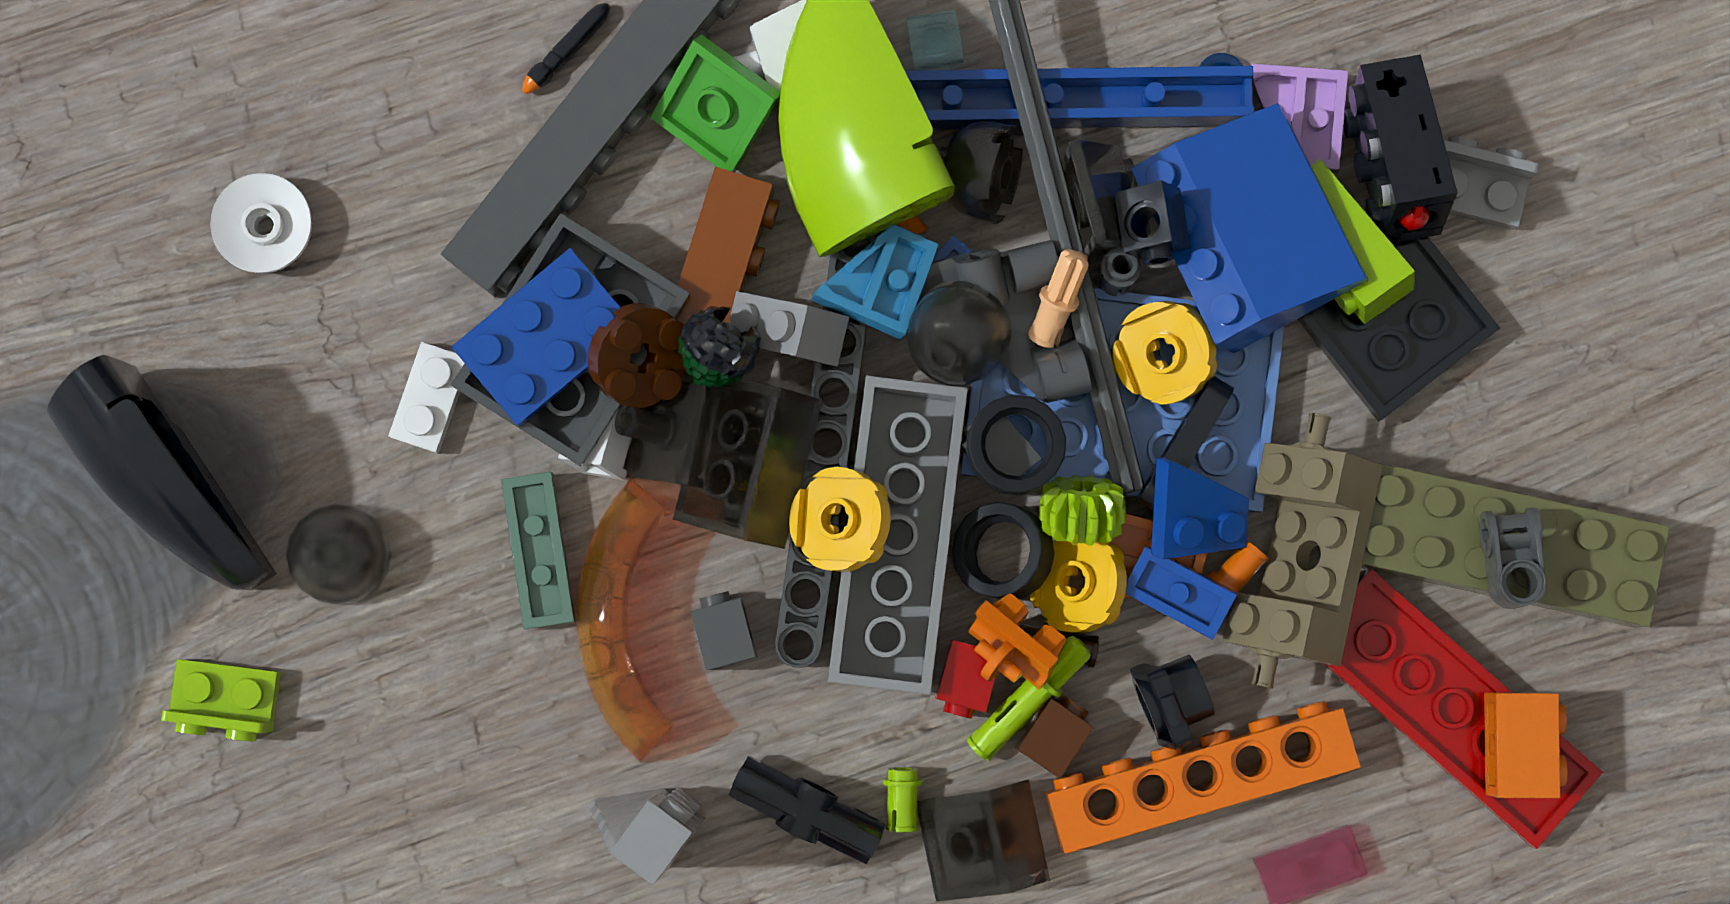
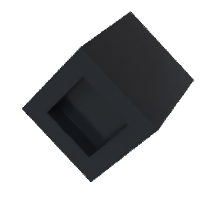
[1114,180,1190,265]

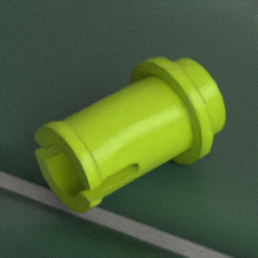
[883,767,923,832]

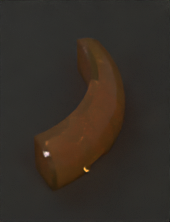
[576,478,675,763]

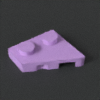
[1251,63,1348,173]

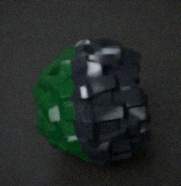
[678,306,761,388]

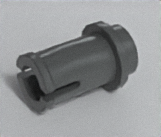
[1100,248,1141,296]

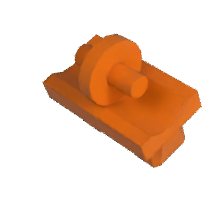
[969,593,1066,690]

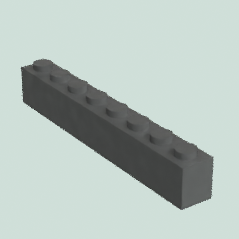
[441,0,740,298]

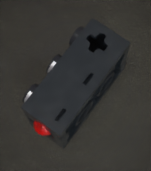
[1343,54,1458,243]

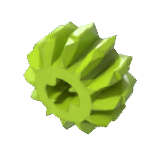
[1039,474,1126,546]

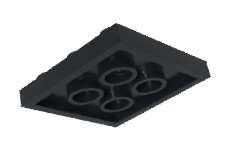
[1298,237,1500,422]

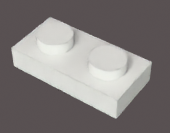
[388,342,464,454]

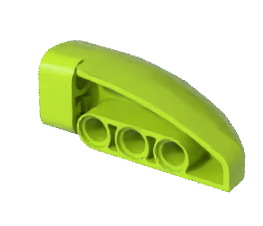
[778,0,955,257]

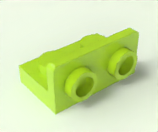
[161,659,281,742]

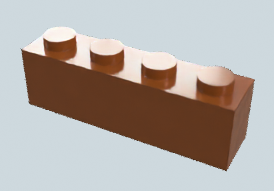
[675,167,780,373]

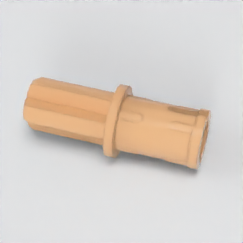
[1028,249,1089,348]

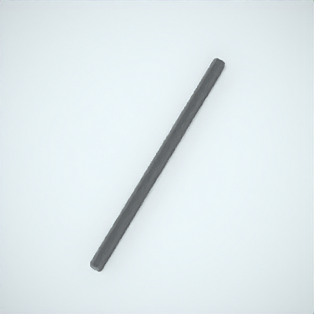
[989,0,1144,494]

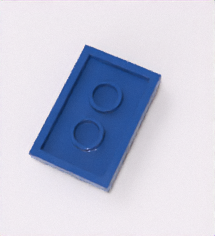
[451,248,621,427]

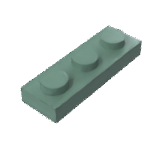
[501,471,576,630]

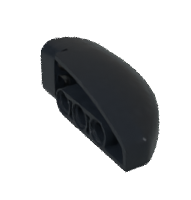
[47,355,277,590]

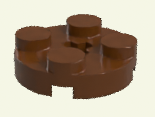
[588,303,686,408]

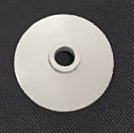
[210,173,312,274]

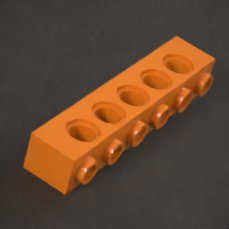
[1044,701,1361,854]

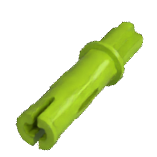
[966,636,1090,761]

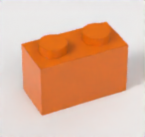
[1484,692,1568,798]

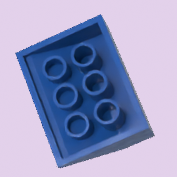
[1131,103,1368,353]

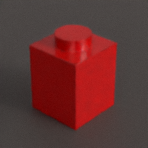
[935,640,995,719]

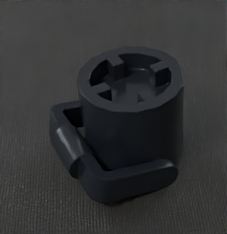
[1130,654,1215,750]

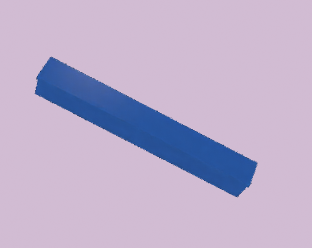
[905,66,1254,130]

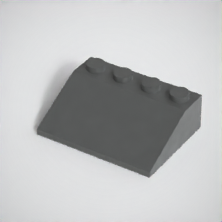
[451,213,691,467]

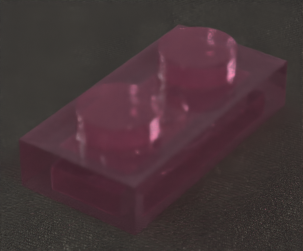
[1252,824,1368,904]

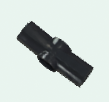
[728,756,886,865]

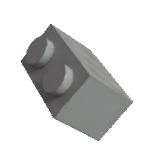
[729,291,849,367]

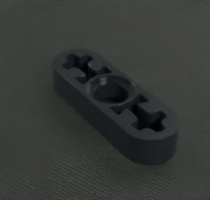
[1136,376,1234,511]

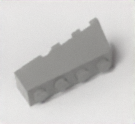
[588,788,705,885]

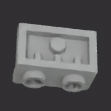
[1444,136,1539,230]

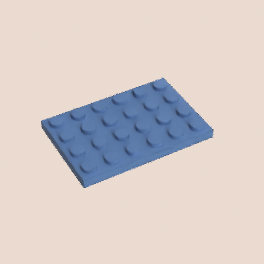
[960,288,1284,513]

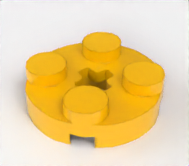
[1113,301,1217,404]
[789,467,891,572]
[1029,538,1127,633]

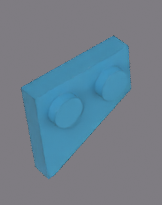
[811,224,939,339]

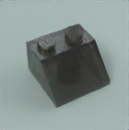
[917,779,1050,902]

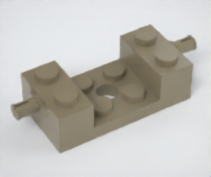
[1222,412,1383,689]

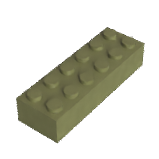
[1361,462,1670,627]

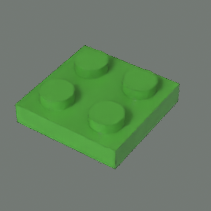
[650,35,780,172]

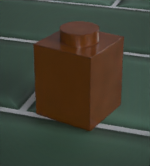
[1015,696,1094,779]

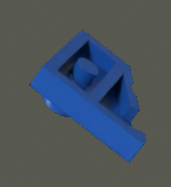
[1151,457,1249,559]

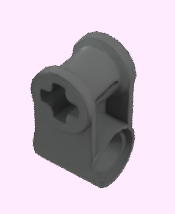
[1479,507,1547,609]

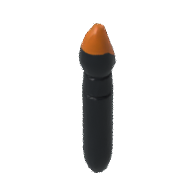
[522,3,610,94]

